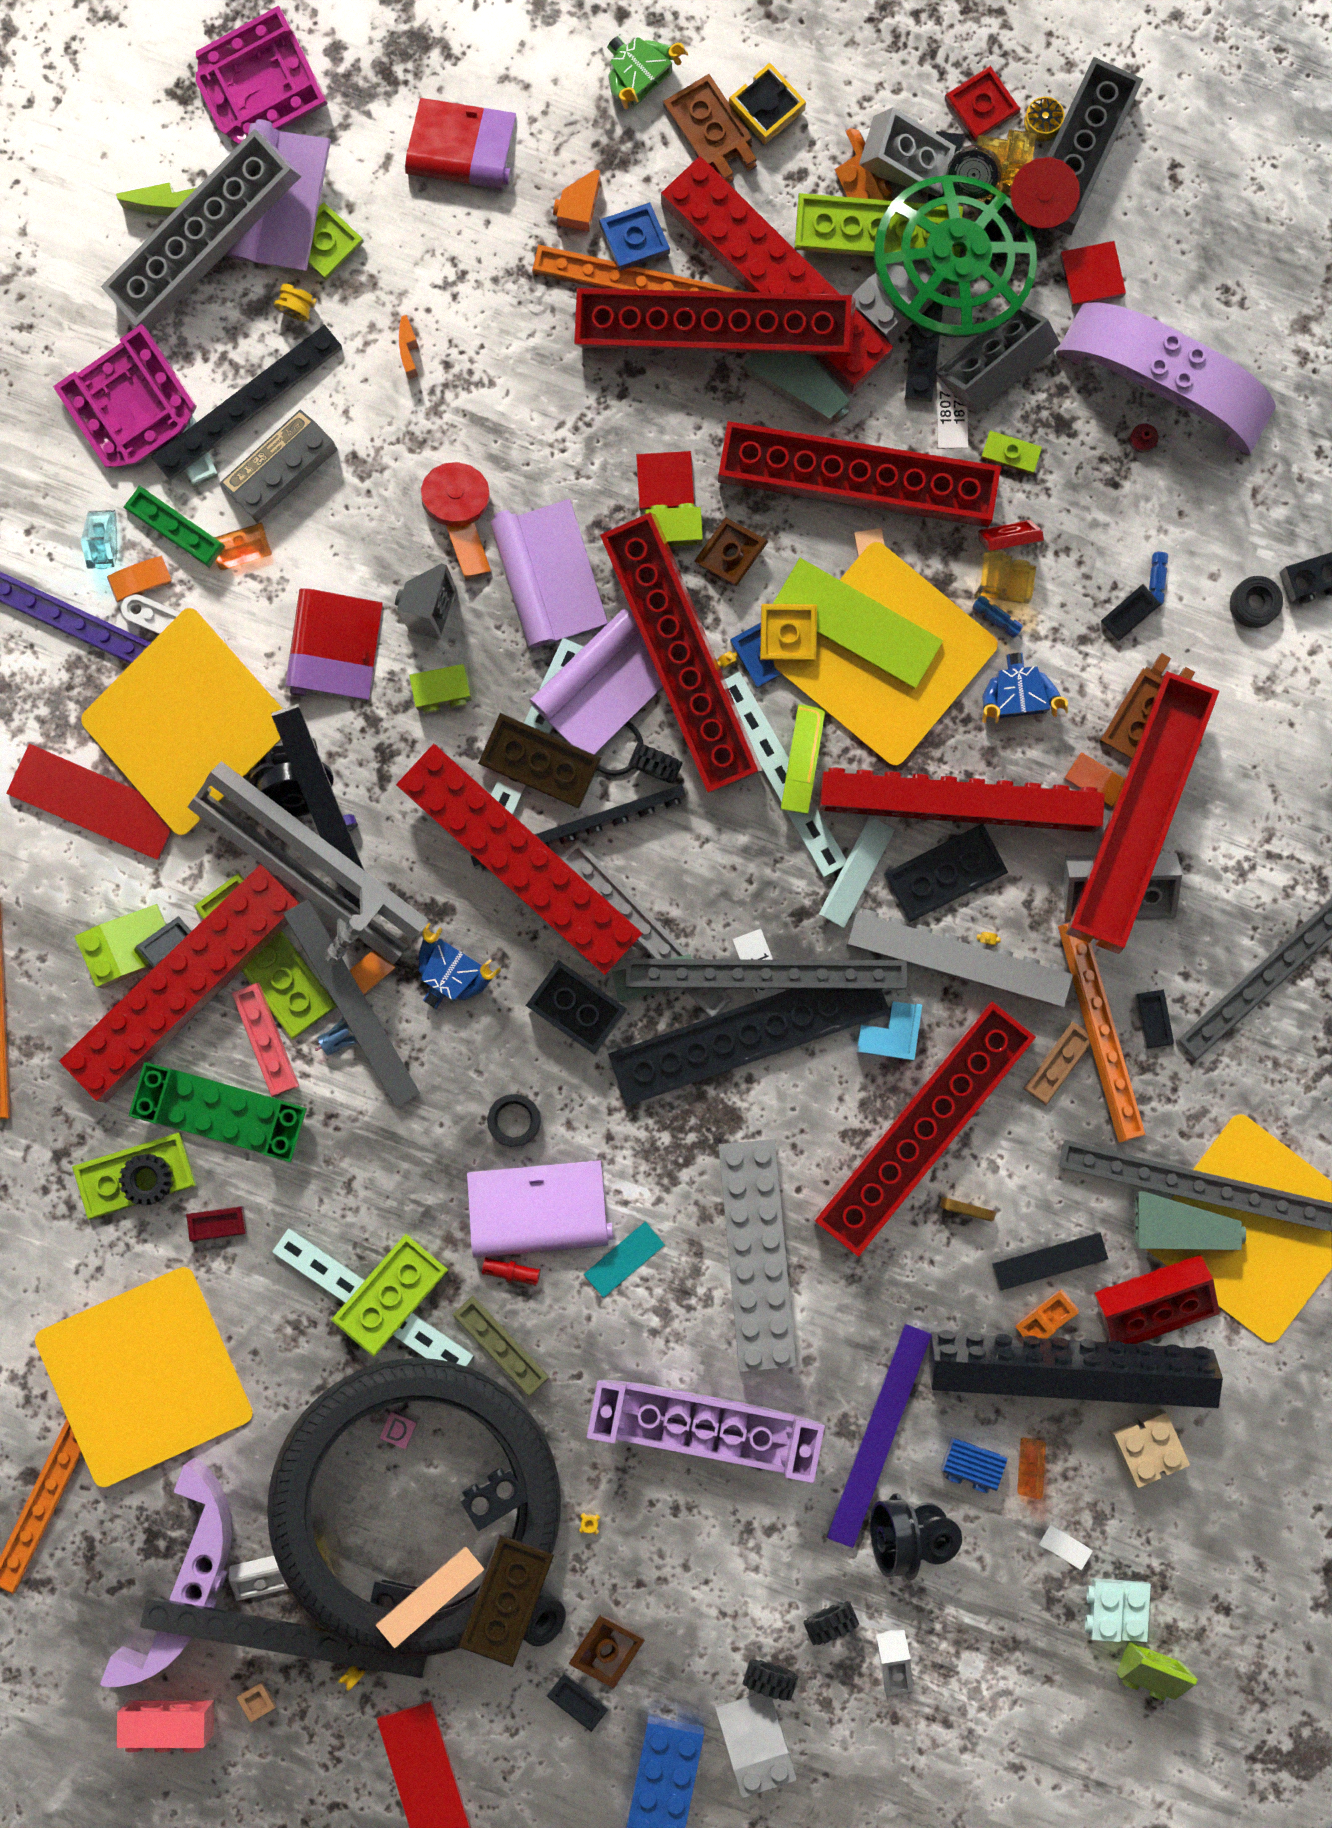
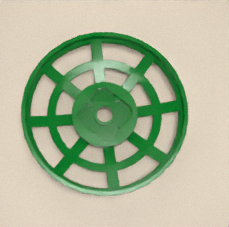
[873,175,1037,338]

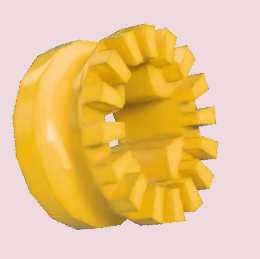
[338,1666,366,1691]

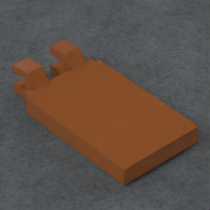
[663,74,757,183]
[1099,653,1195,758]

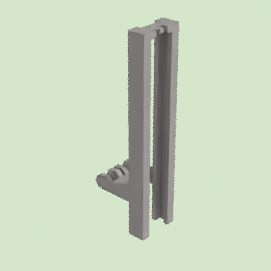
[187,761,428,965]

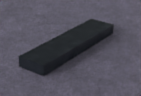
[992,1232,1109,1291]

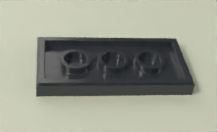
[884,823,1009,923]

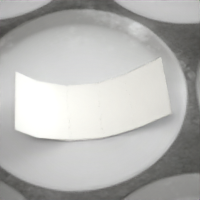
[1039,1525,1093,1571]

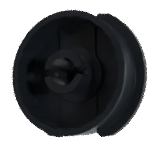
[249,738,334,817]
[870,1493,962,1581]

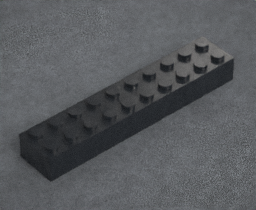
[928,1330,1223,1409]

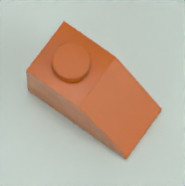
[553,169,601,232]

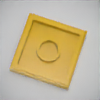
[760,604,817,661]

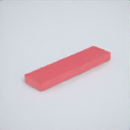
[232,982,299,1097]

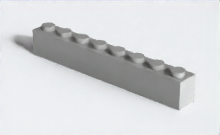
[846,909,1073,1008]

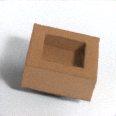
[236,1681,277,1723]

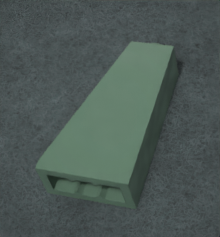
[743,353,850,425]
[1135,1191,1246,1250]

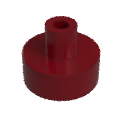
[1129,423,1159,453]

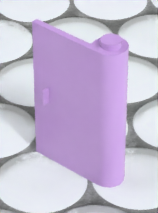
[226,119,331,271]
[490,499,608,648]
[529,609,663,754]
[467,1160,613,1258]

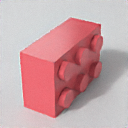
[117,1700,214,1753]

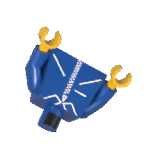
[982,653,1068,724]
[419,923,501,1009]

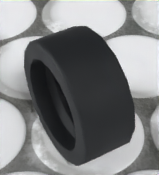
[487,1094,541,1147]

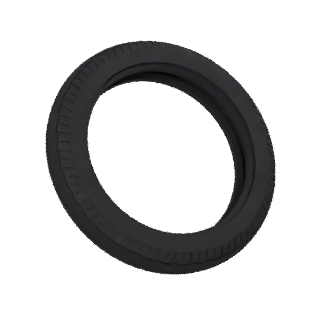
[267,1358,561,1657]

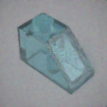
[81,510,118,570]

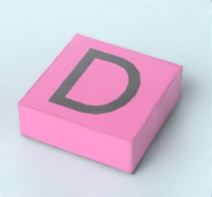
[380,1411,417,1449]

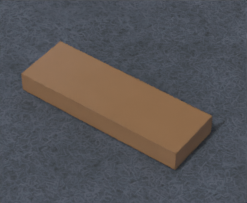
[1023,1021,1091,1106]

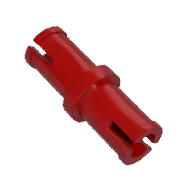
[482,1257,541,1287]

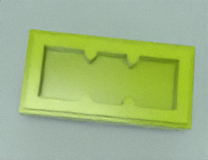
[981,431,1042,475]

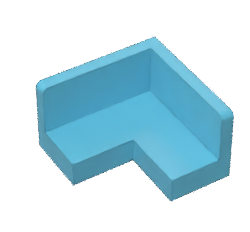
[856,1001,922,1061]

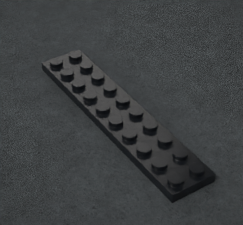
[608,989,890,1107]

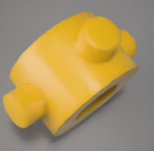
[717,651,738,669]
[977,932,1001,946]
[579,1513,600,1535]

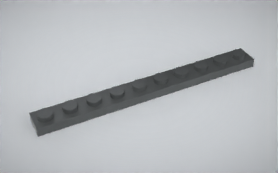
[626,959,907,990]
[1057,1139,1332,1232]

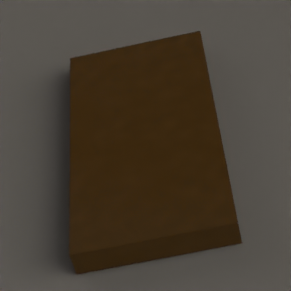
[478,713,602,809]
[458,1534,554,1667]

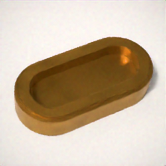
[940,1197,997,1222]

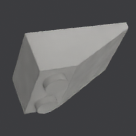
[859,107,956,196]
[852,260,950,345]
[715,1693,797,1798]

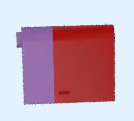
[405,98,516,190]
[285,588,383,700]

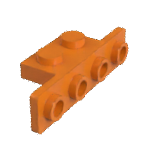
[834,128,894,201]

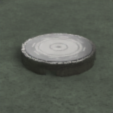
[946,144,1002,201]

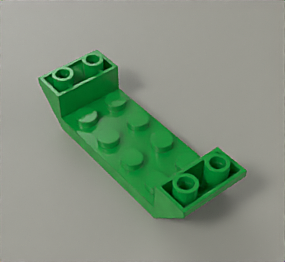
[128,1062,307,1163]

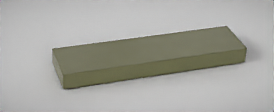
[452,1295,550,1397]

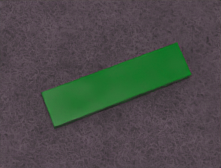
[123,485,226,568]

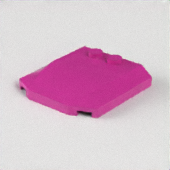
[196,5,328,144]
[53,324,197,468]

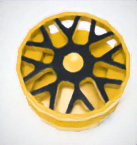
[1024,97,1064,142]
[273,284,317,322]

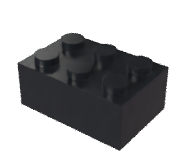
[525,960,627,1055]

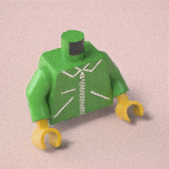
[607,36,688,109]

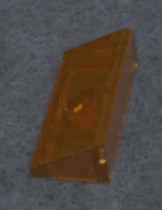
[214,522,272,570]
[1017,1437,1046,1499]

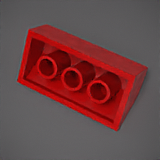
[1094,1255,1220,1344]

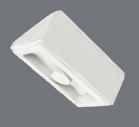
[229,1556,289,1601]

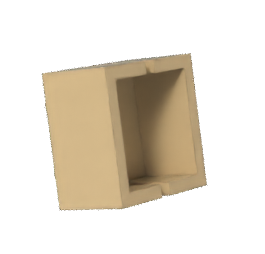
[1109,1409,1190,1488]

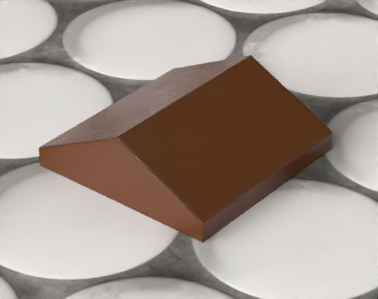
[694,517,768,587]
[569,1615,645,1688]

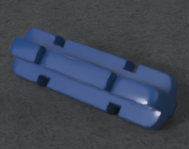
[1149,551,1168,606]
[973,596,1023,638]

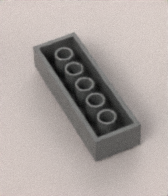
[1047,57,1143,236]

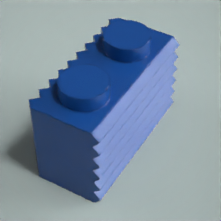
[941,1437,1007,1493]

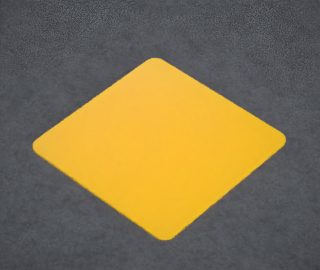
[774,542,998,765]
[81,608,283,835]
[1146,1114,1332,1343]
[35,1267,253,1487]

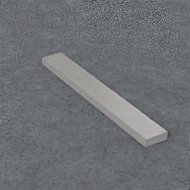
[560,840,733,1017]

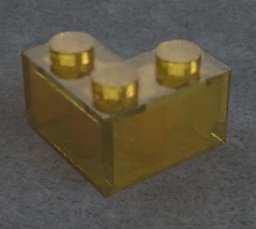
[975,129,1036,186]
[974,550,1036,604]

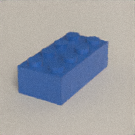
[626,1715,704,1828]

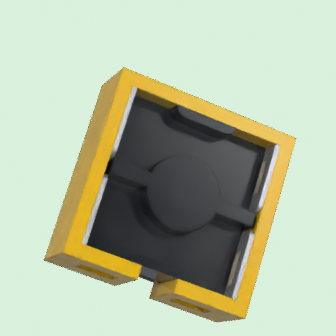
[729,63,806,145]

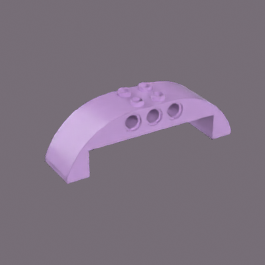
[1056,303,1276,455]
[587,1380,825,1483]
[100,1458,232,1687]

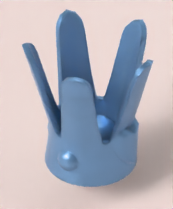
[315,1018,357,1056]

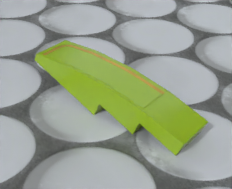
[116,182,196,216]
[780,704,825,815]

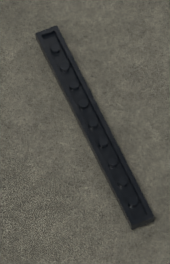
[904,131,963,402]
[140,1596,427,1678]

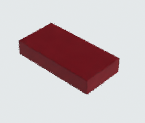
[186,1206,247,1242]

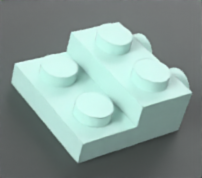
[1085,1578,1151,1642]

